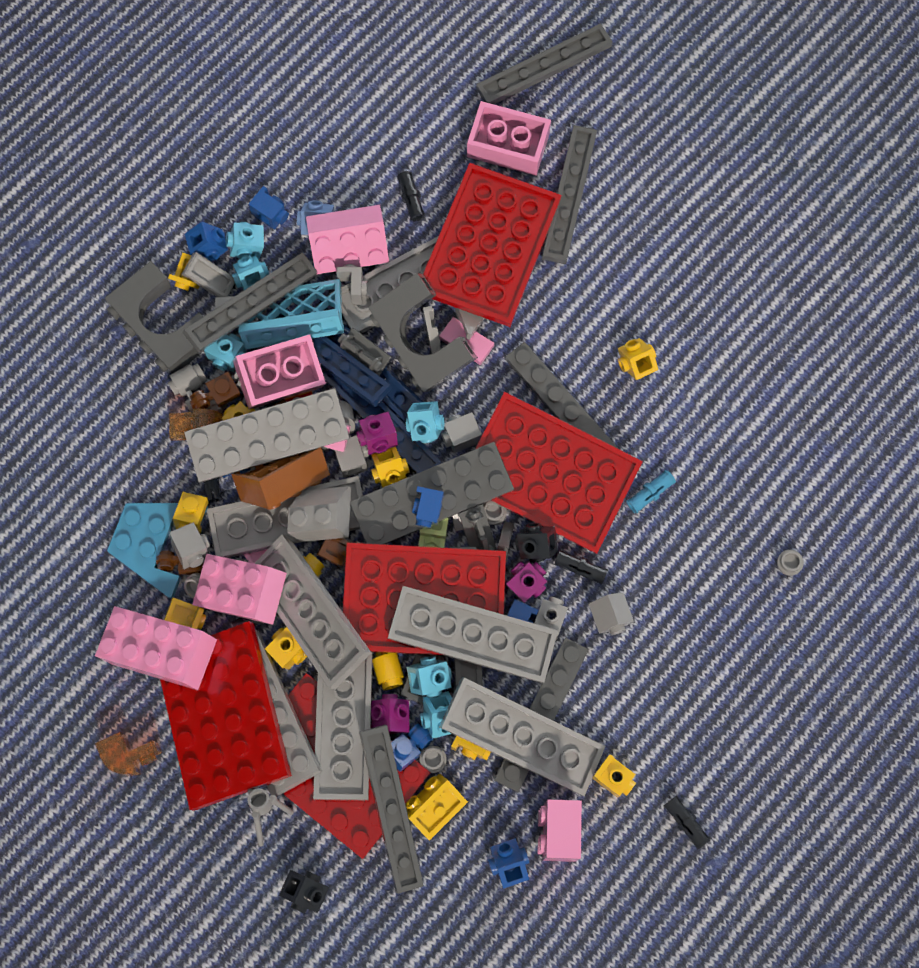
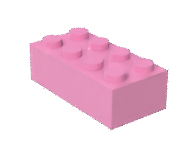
[95,606,217,690]

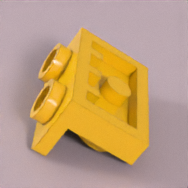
[405,774,468,841]

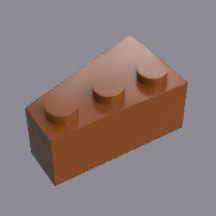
[231,448,330,510]

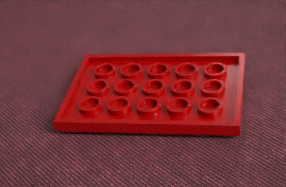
[423,163,562,327]
[476,392,643,554]
[343,543,506,655]
[160,621,292,811]
[283,673,431,859]

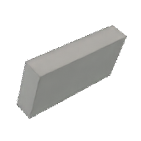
[182,252,235,297]

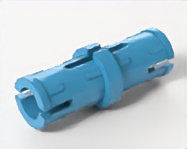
[626,470,676,514]

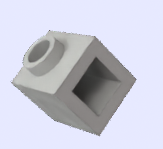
[441,412,482,453]
[334,435,369,478]
[169,522,210,569]
[589,593,634,636]

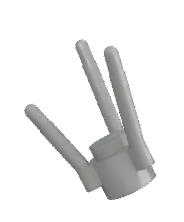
[247,789,294,847]

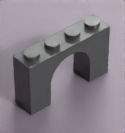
[105,261,205,374]
[368,273,478,392]

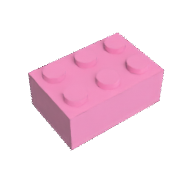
[467,101,551,176]
[306,205,389,274]
[233,335,326,409]
[192,554,287,625]
[537,800,582,862]

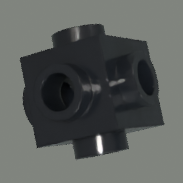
[515,523,558,562]
[278,870,329,914]

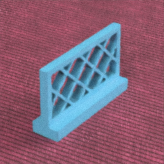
[239,279,344,349]

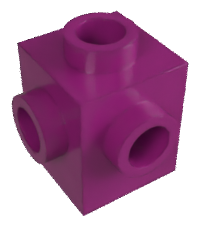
[356,412,398,455]
[506,560,547,603]
[371,694,409,735]

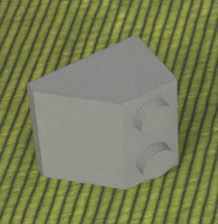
[287,486,351,542]

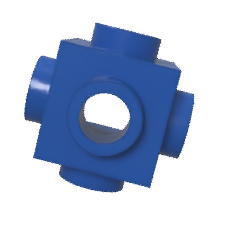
[185,221,228,262]
[488,839,529,889]

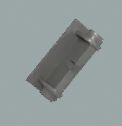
[338,328,391,376]
[458,504,497,551]

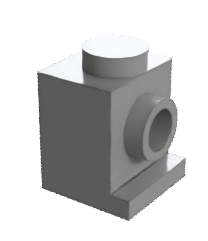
[534,597,568,640]

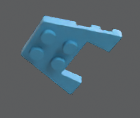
[107,503,208,599]

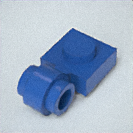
[391,723,434,772]

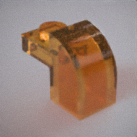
[169,409,223,441]
[95,732,162,777]

